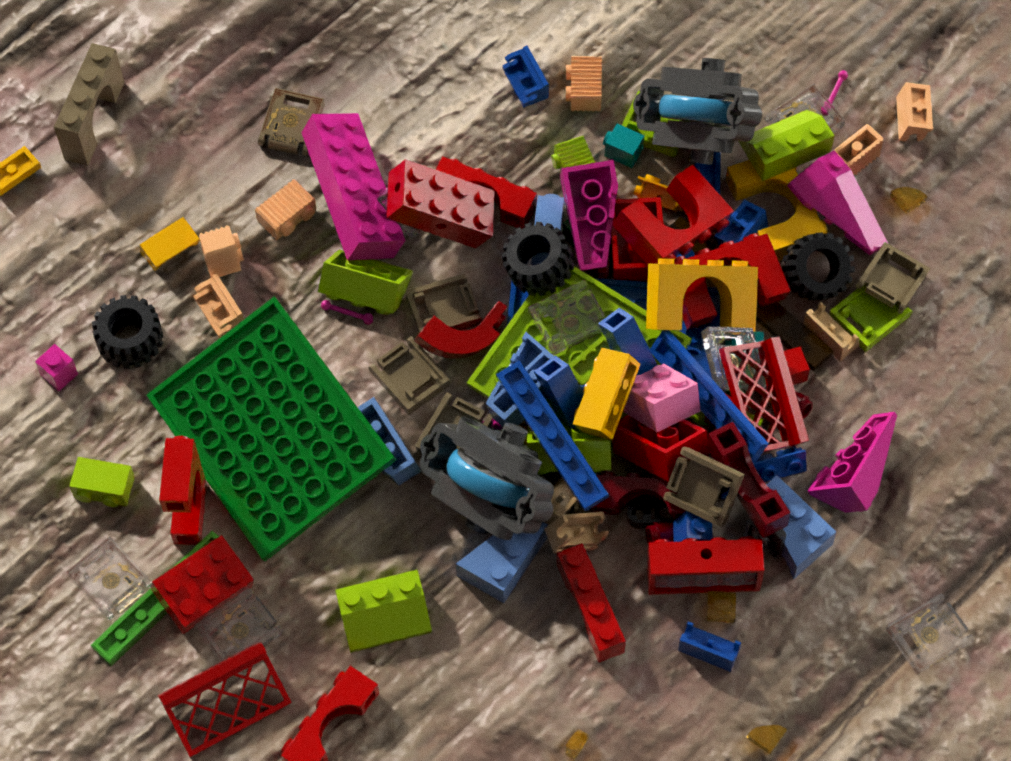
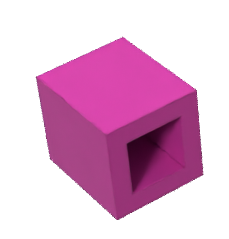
[35,344,78,392]

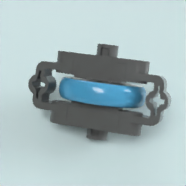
[633,58,762,165]
[420,417,554,540]

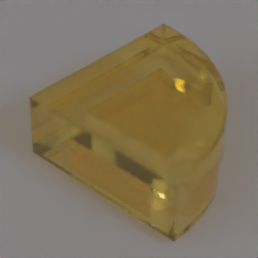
[890,187,928,214]
[747,725,787,754]
[565,729,589,759]

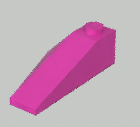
[787,150,888,255]
[560,160,618,271]
[808,412,897,513]

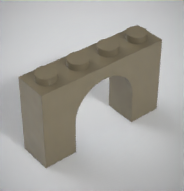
[54,43,125,166]

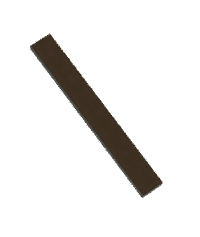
[669,216,833,371]

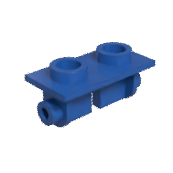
[754,446,807,482]

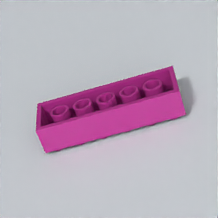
[301,113,406,261]

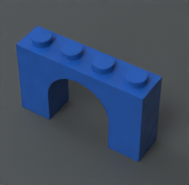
[533,308,657,429]

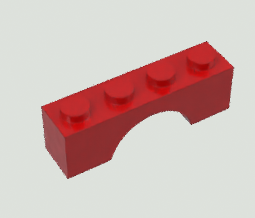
[435,156,537,229]
[556,543,626,663]
[281,665,380,761]

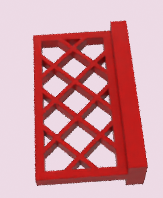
[719,336,809,452]
[157,642,292,757]

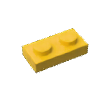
[0,146,42,196]

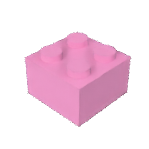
[624,364,700,432]

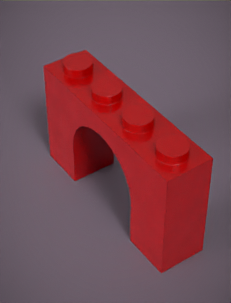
[612,165,734,265]
[674,233,791,330]
[159,436,207,545]

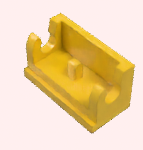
[140,217,200,271]

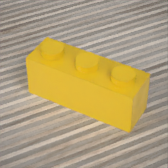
[573,348,641,440]

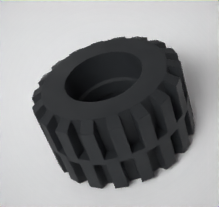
[502,222,574,296]
[782,232,855,301]
[92,295,163,369]

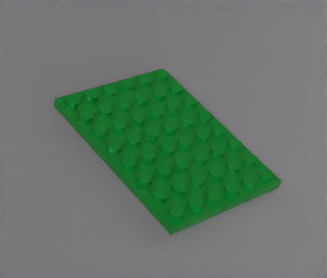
[146,296,397,562]

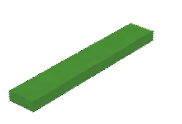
[91,531,219,666]

